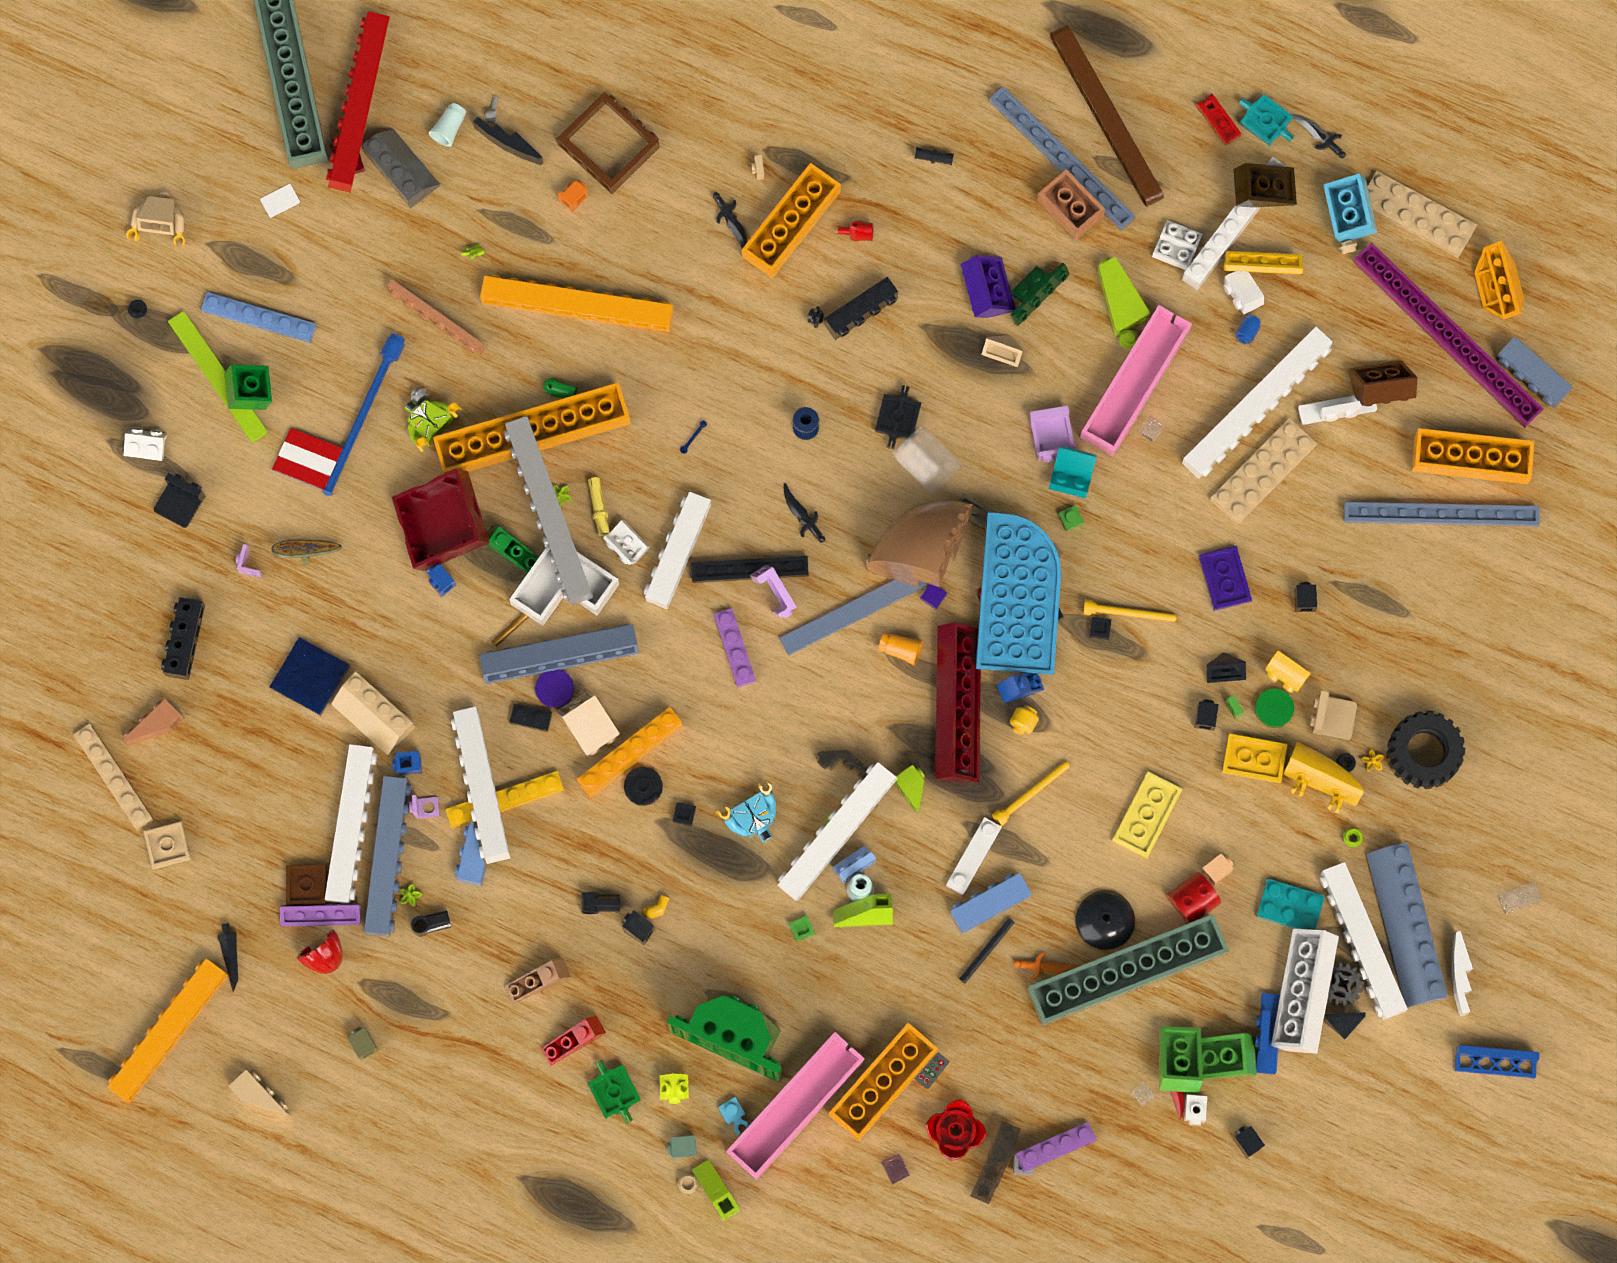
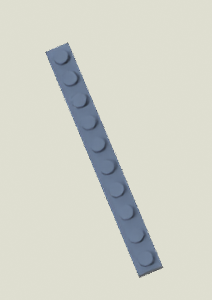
[989,87,1136,231]
[1344,502,1540,527]

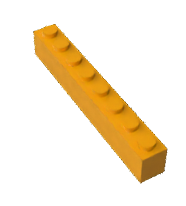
[107,958,228,1104]

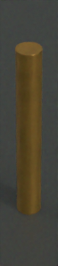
[491,613,529,647]

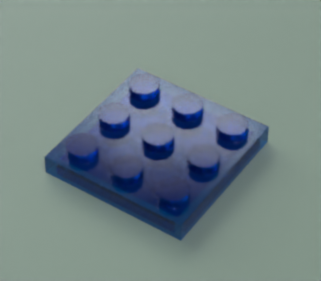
[269,637,350,716]

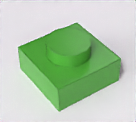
[1058,506,1084,532]

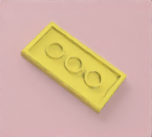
[1112,771,1183,859]

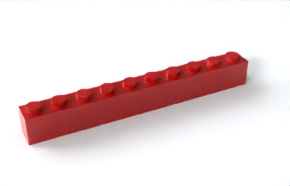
[326,11,390,193]

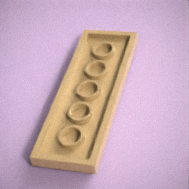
[1368,171,1477,259]
[1210,418,1317,526]

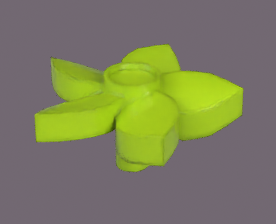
[461,244,485,259]
[553,485,572,507]
[399,884,423,907]

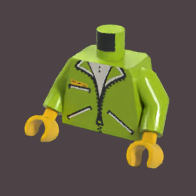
[405,400,462,452]

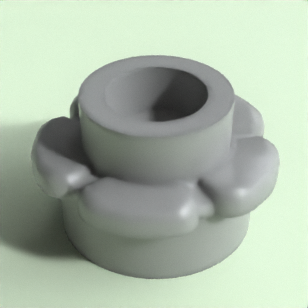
[411,387,429,405]

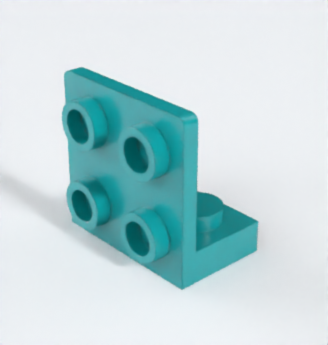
[1048,446,1097,498]

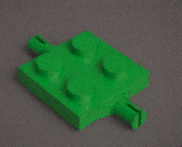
[587,1059,641,1124]

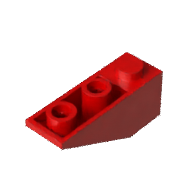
[541,1016,606,1066]

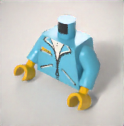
[716,780,776,843]

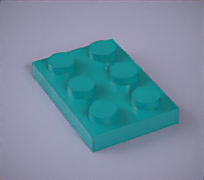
[1256,879,1325,930]

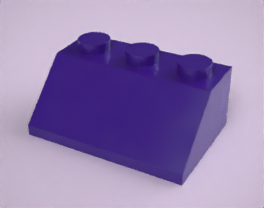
[961,255,1016,318]

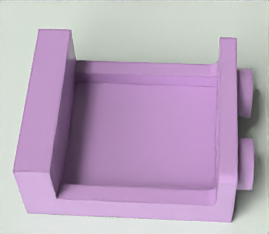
[1029,405,1077,463]
[750,565,796,618]

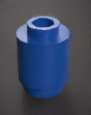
[1235,314,1261,344]

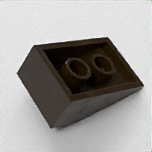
[1233,163,1297,208]

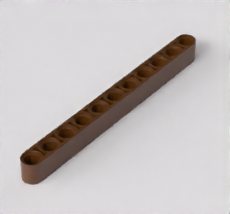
[1050,25,1164,207]

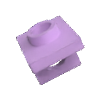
[236,544,263,578]
[409,795,440,819]

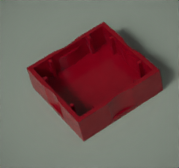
[392,468,490,571]

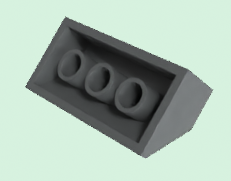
[362,129,440,208]

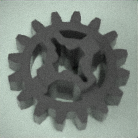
[1327,963,1364,1007]

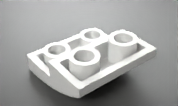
[1152,220,1203,270]

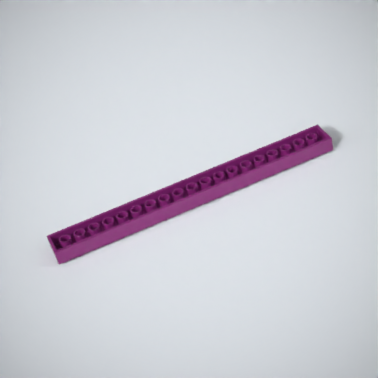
[1354,243,1543,428]

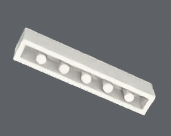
[644,492,711,610]

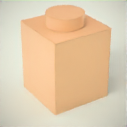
[1201,854,1234,886]

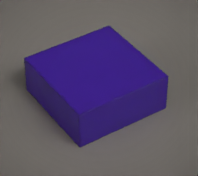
[920,584,947,610]

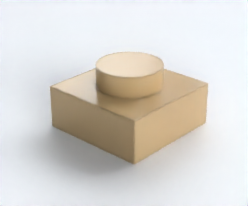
[751,155,764,180]

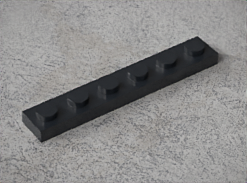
[691,556,809,583]

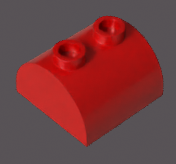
[1165,871,1221,924]

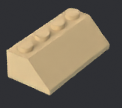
[331,672,415,756]

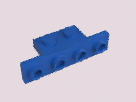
[1255,993,1280,1075]

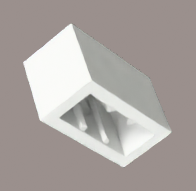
[1223,271,1264,314]

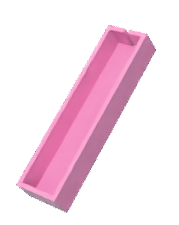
[1080,305,1192,457]
[726,1032,865,1181]

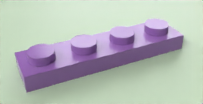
[714,608,756,688]
[280,904,361,926]
[1015,1122,1097,1172]

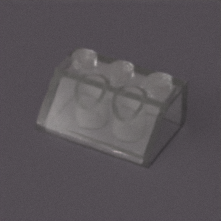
[892,424,964,495]

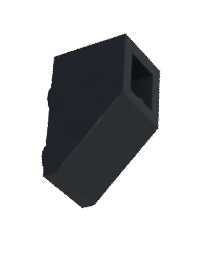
[622,910,655,945]

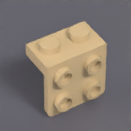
[1310,691,1357,740]

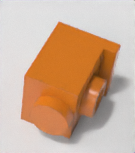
[558,180,588,212]

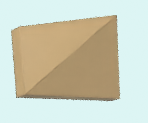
[981,335,1023,367]

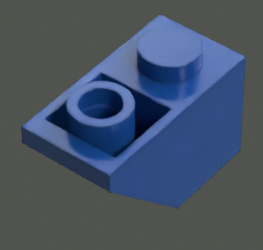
[997,673,1044,703]

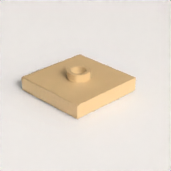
[143,821,191,870]

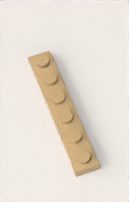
[73,724,154,831]

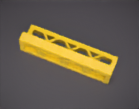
[1224,251,1303,274]

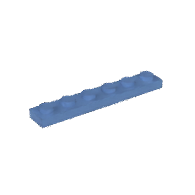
[201,292,316,343]

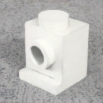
[1184,1095,1207,1126]

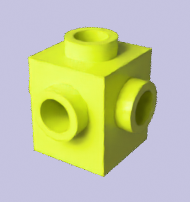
[660,1073,689,1104]

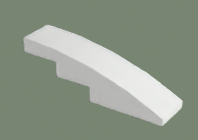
[1451,931,1473,1016]

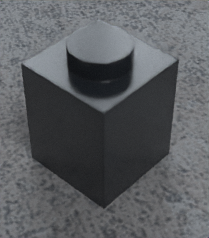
[1294,582,1317,612]
[1194,699,1219,731]
[1233,1125,1265,1158]

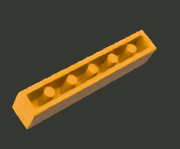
[577,707,683,798]

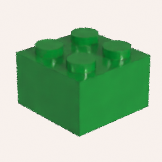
[225,364,272,410]

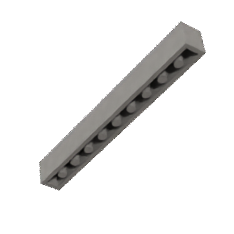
[503,416,593,606]

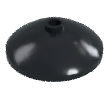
[1075,891,1135,950]

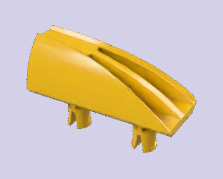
[1283,742,1364,813]

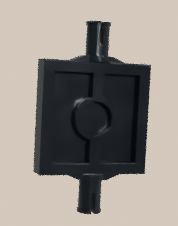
[875,385,921,449]

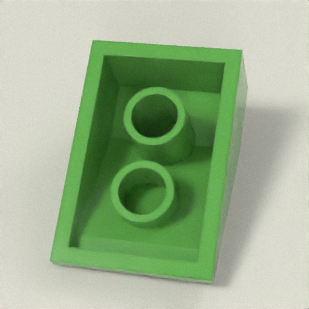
[1159,1026,1203,1093]
[1201,1033,1257,1080]

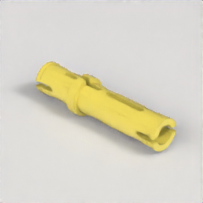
[588,477,610,536]

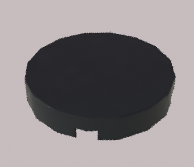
[624,767,663,806]

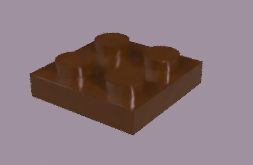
[286,865,327,905]

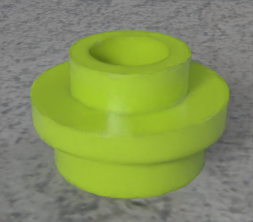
[1343,828,1363,848]

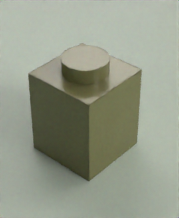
[347,1027,378,1060]

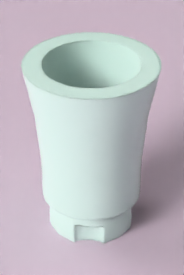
[429,103,466,147]
[847,874,874,902]

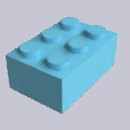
[1323,173,1378,243]

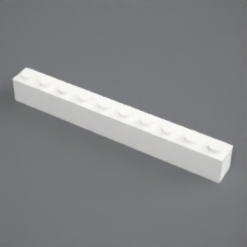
[1182,327,1333,479]

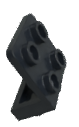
[154,473,206,528]

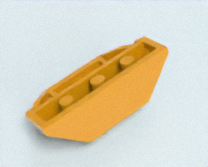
[1474,241,1524,319]

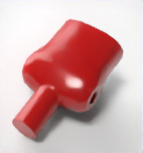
[838,220,874,242]

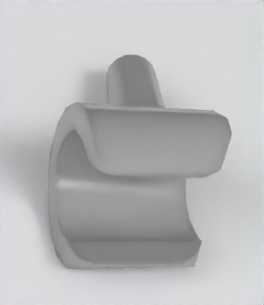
[485,96,498,122]

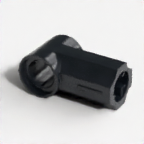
[581,892,620,914]
[411,910,451,937]

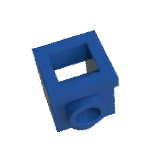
[426,564,456,597]
[392,751,422,776]

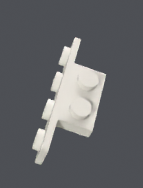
[1298,396,1377,425]

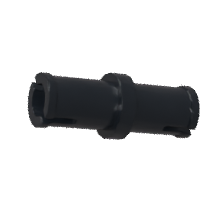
[914,147,954,166]

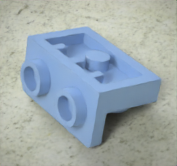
[833,846,876,884]

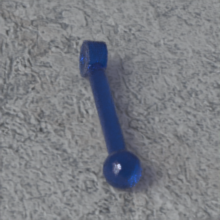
[680,420,707,454]

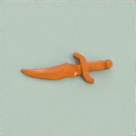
[1014,952,1084,980]

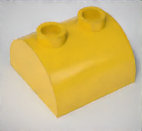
[1265,651,1311,693]

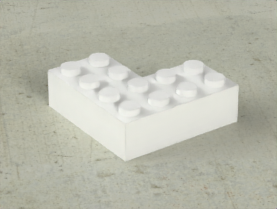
[509,547,619,626]

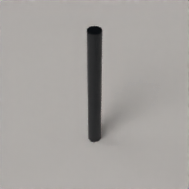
[959,918,1015,984]

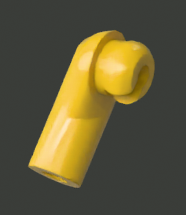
[643,895,670,919]

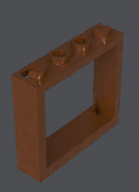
[557,92,659,194]

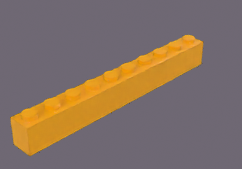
[480,275,674,332]

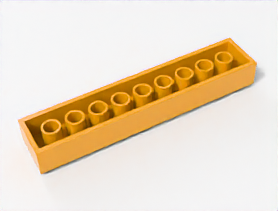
[433,382,631,474]

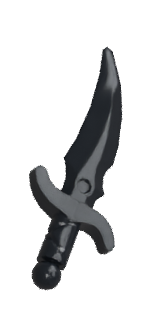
[713,192,747,249]
[784,483,826,543]

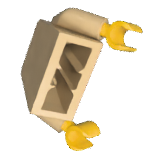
[126,192,186,247]

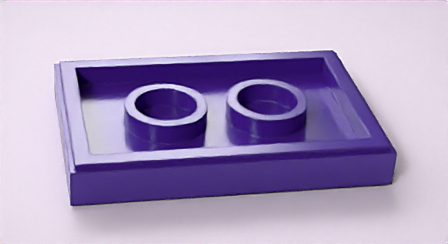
[1199,545,1252,611]

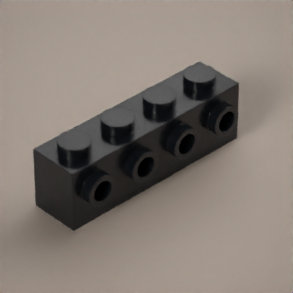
[824,276,899,340]
[161,597,205,680]

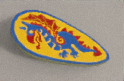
[271,540,342,564]

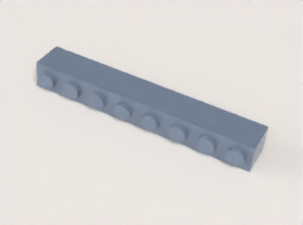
[479,624,639,684]
[364,776,412,937]

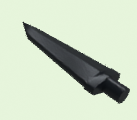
[218,923,238,992]

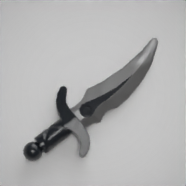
[1291,114,1346,159]

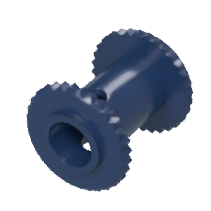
[792,407,819,440]

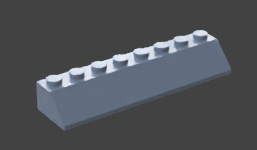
[1366,842,1448,1008]

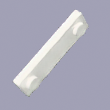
[946,817,1002,896]

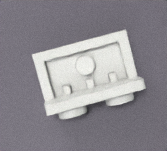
[124,427,167,461]
[603,520,650,565]

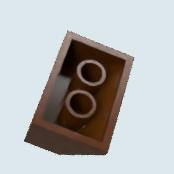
[1348,361,1418,407]

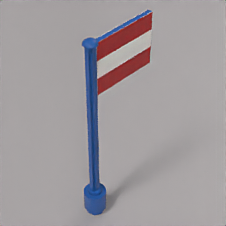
[272,333,405,496]

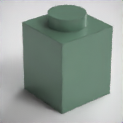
[667,1135,697,1160]

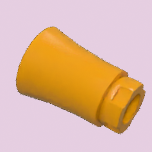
[879,632,923,666]

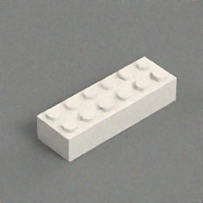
[1271,929,1339,1054]

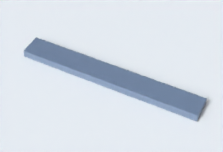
[779,580,927,656]

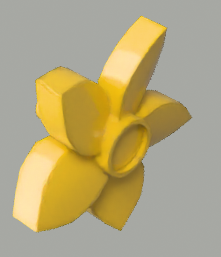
[1360,749,1384,772]

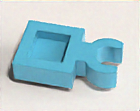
[718,1097,749,1135]

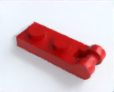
[1195,93,1242,146]

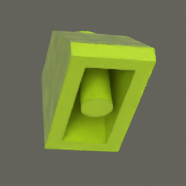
[894,765,925,813]

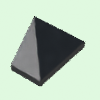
[1206,653,1246,683]
[1323,1012,1366,1040]

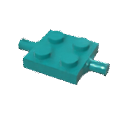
[1239,94,1294,147]

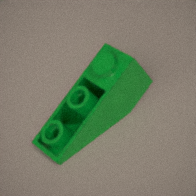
[486,526,539,574]

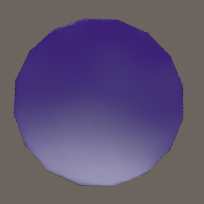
[535,670,574,708]

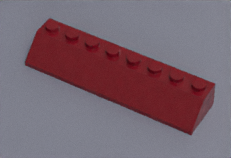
[935,622,981,783]

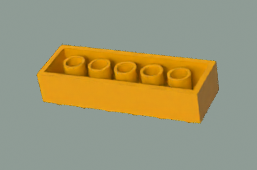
[742,163,841,279]
[1412,428,1534,485]
[829,1023,938,1142]

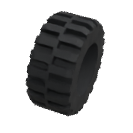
[1387,711,1466,789]

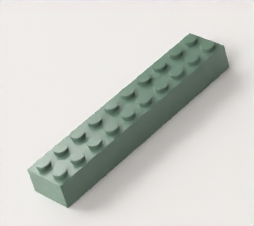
[254,0,329,169]
[1027,914,1229,1027]

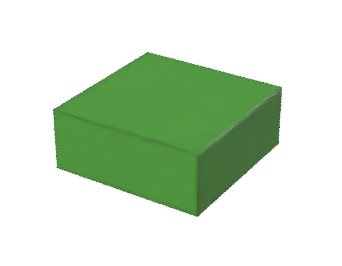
[1225,695,1244,719]
[789,915,815,942]

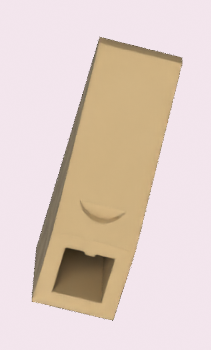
[228,1070,289,1117]

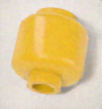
[1010,705,1039,735]

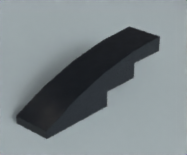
[473,117,543,165]

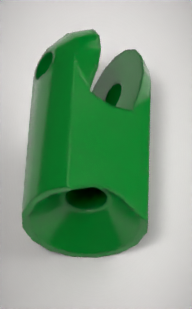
[543,378,578,399]

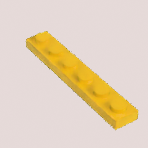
[445,771,564,829]

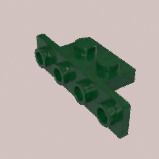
[1010,263,1070,326]

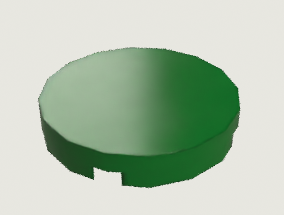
[1255,688,1295,728]

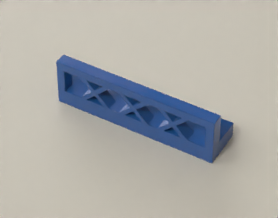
[1455,1045,1540,1079]

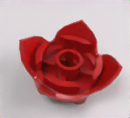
[926,1099,987,1160]

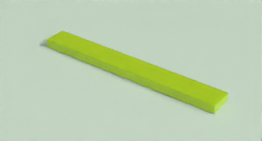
[168,311,268,443]

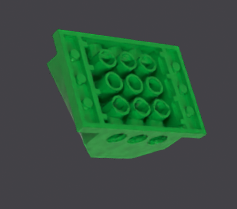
[667,995,782,1082]

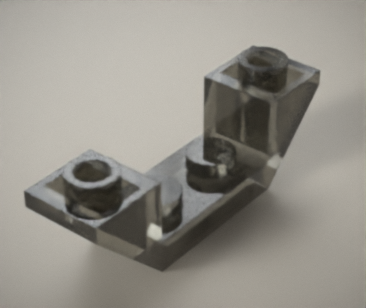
[816,750,878,809]

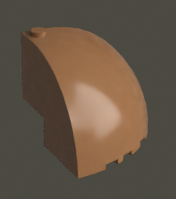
[865,500,974,588]

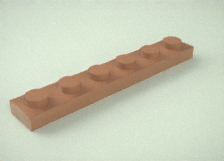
[387,279,485,354]

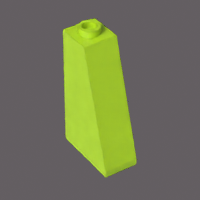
[1098,257,1151,337]

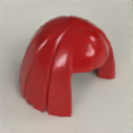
[296,930,343,974]

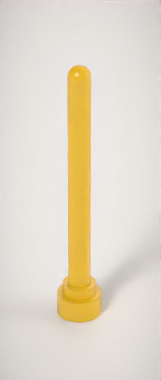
[1083,599,1177,622]
[992,761,1070,827]

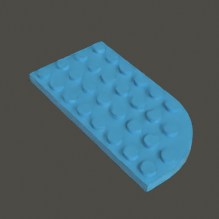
[975,512,1061,675]

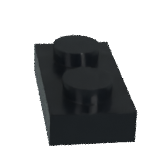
[509,704,553,732]

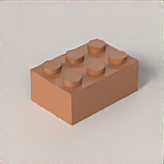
[1037,169,1105,241]

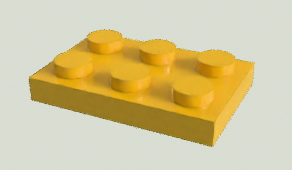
[1222,734,1287,784]

